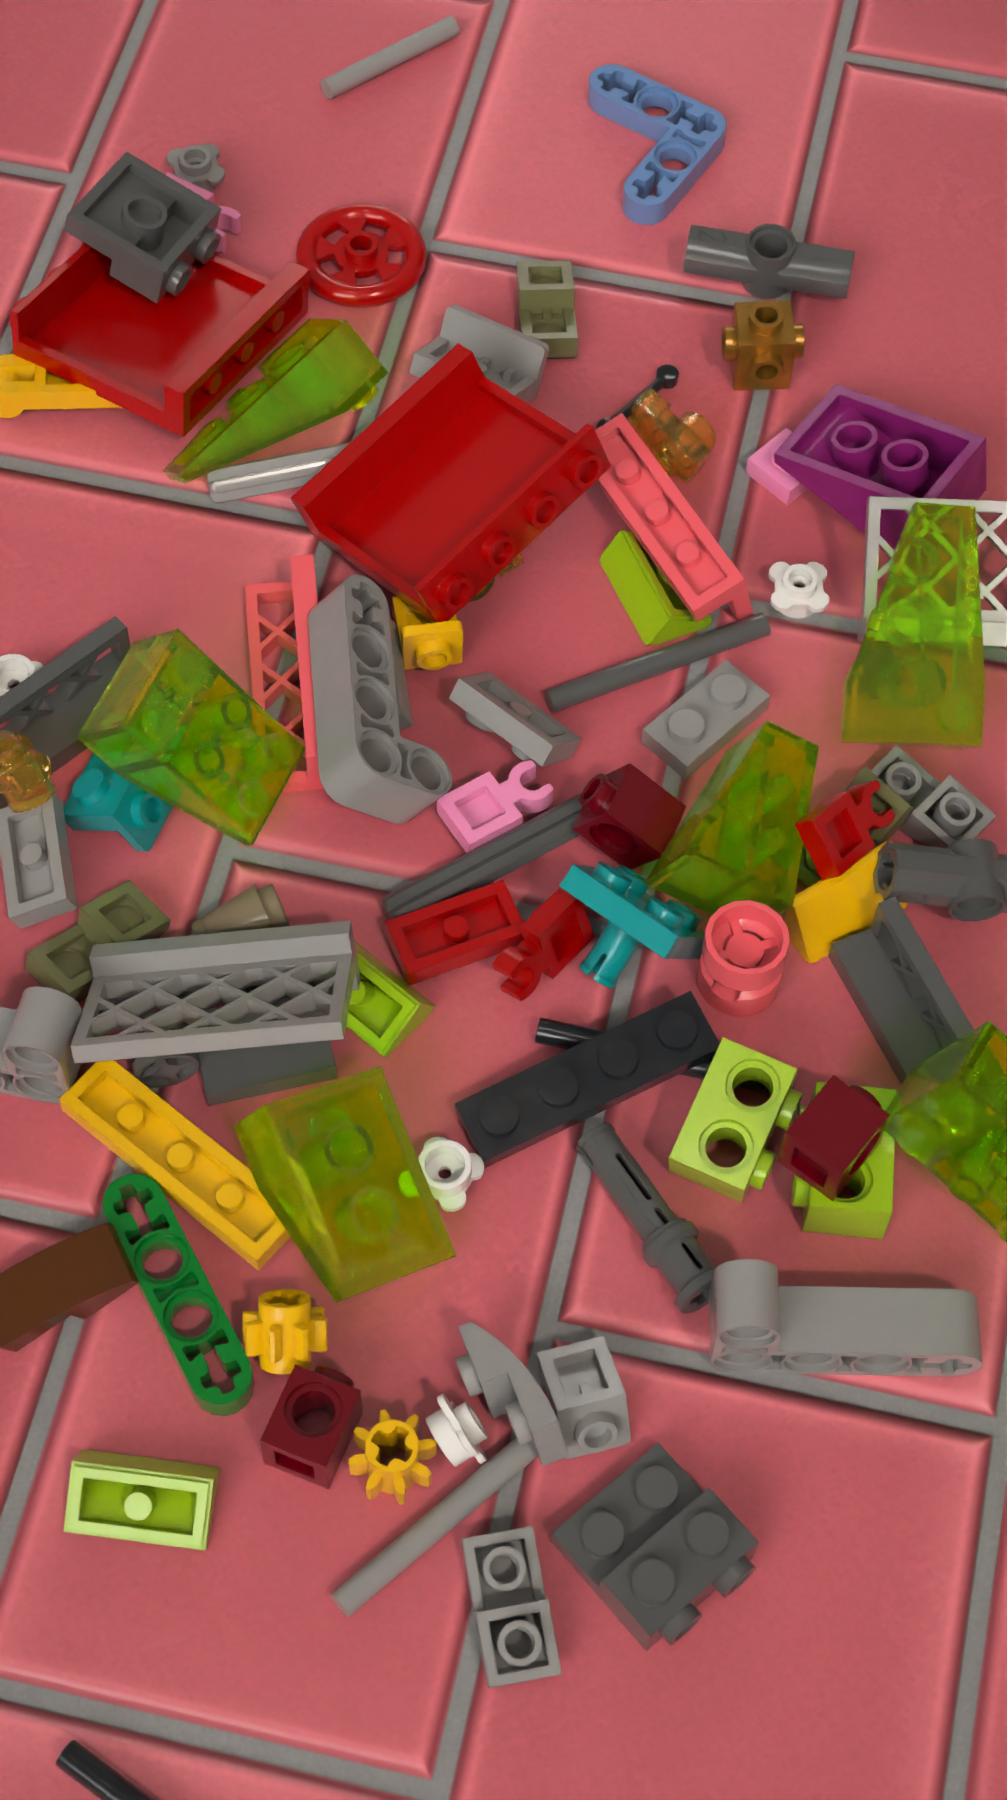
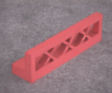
[595,413,754,622]
[244,554,324,794]

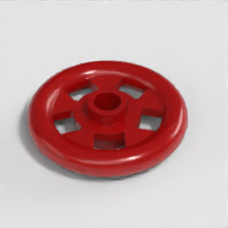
[296,203,427,308]

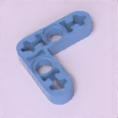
[588,64,726,225]

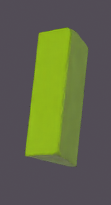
[600,530,713,646]
[346,940,436,1057]
[63,1450,221,1550]

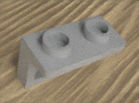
[410,304,549,403]

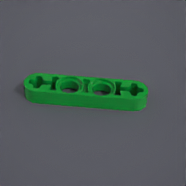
[102,1173,255,1416]

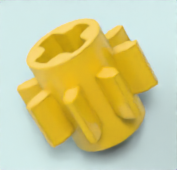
[242,1289,328,1374]
[348,1409,437,1505]

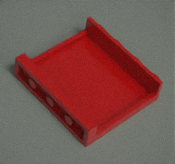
[9,242,310,437]
[290,343,611,623]

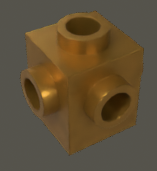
[721,300,804,391]

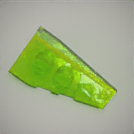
[163,318,388,483]
[841,502,985,751]

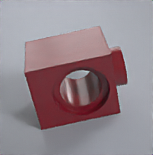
[572,763,686,870]
[777,1075,890,1201]
[260,1364,363,1489]

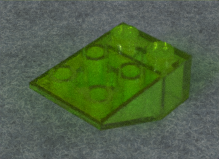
[77,628,305,846]
[885,1021,1007,1243]

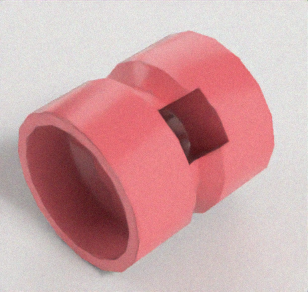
[697,900,790,1017]

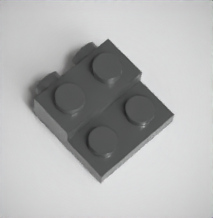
[64,152,221,303]
[551,1442,758,1651]

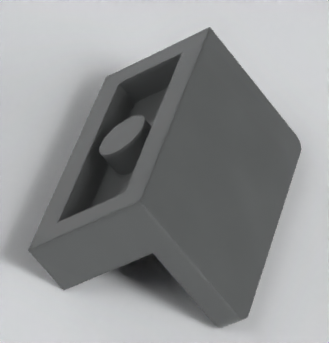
[197,996,337,1106]

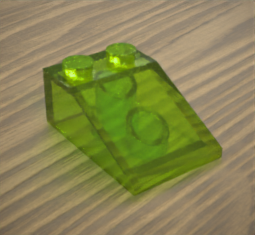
[234,1066,457,1303]

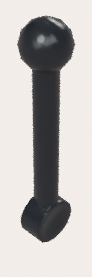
[596,365,679,429]

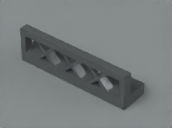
[0,616,161,809]
[828,897,1007,1170]

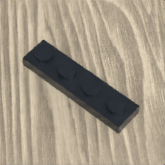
[454,991,720,1168]

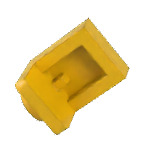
[392,597,463,670]

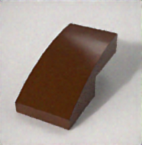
[0,1222,139,1352]

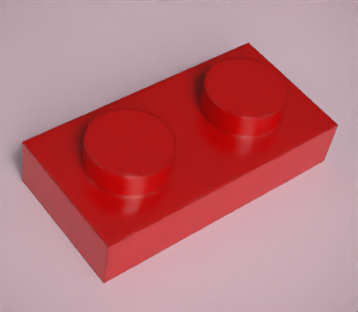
[385,880,524,986]

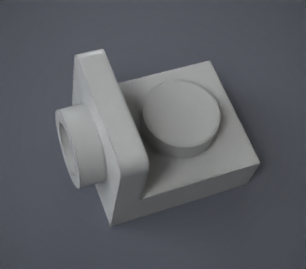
[536,1336,631,1459]

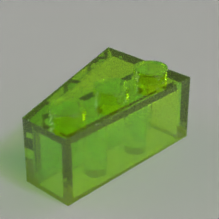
[644,721,819,915]

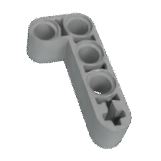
[308,574,452,824]
[0,986,82,1104]
[708,1259,982,1377]

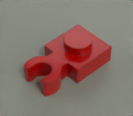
[794,780,895,880]
[492,887,595,1001]

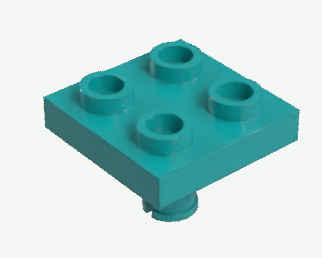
[559,862,705,989]

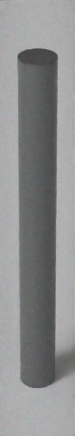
[544,613,771,713]

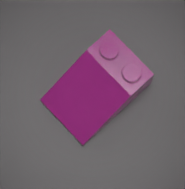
[774,384,986,562]

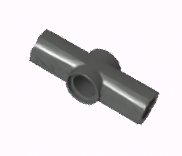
[683,224,855,299]
[873,839,1007,921]

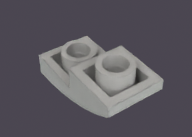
[871,745,997,848]
[455,1322,569,1466]
[460,1526,562,1688]

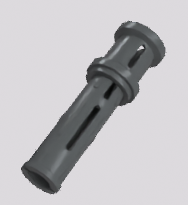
[576,1122,717,1314]

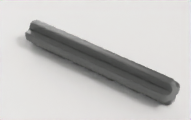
[382,793,582,920]

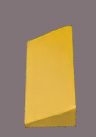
[784,841,908,964]

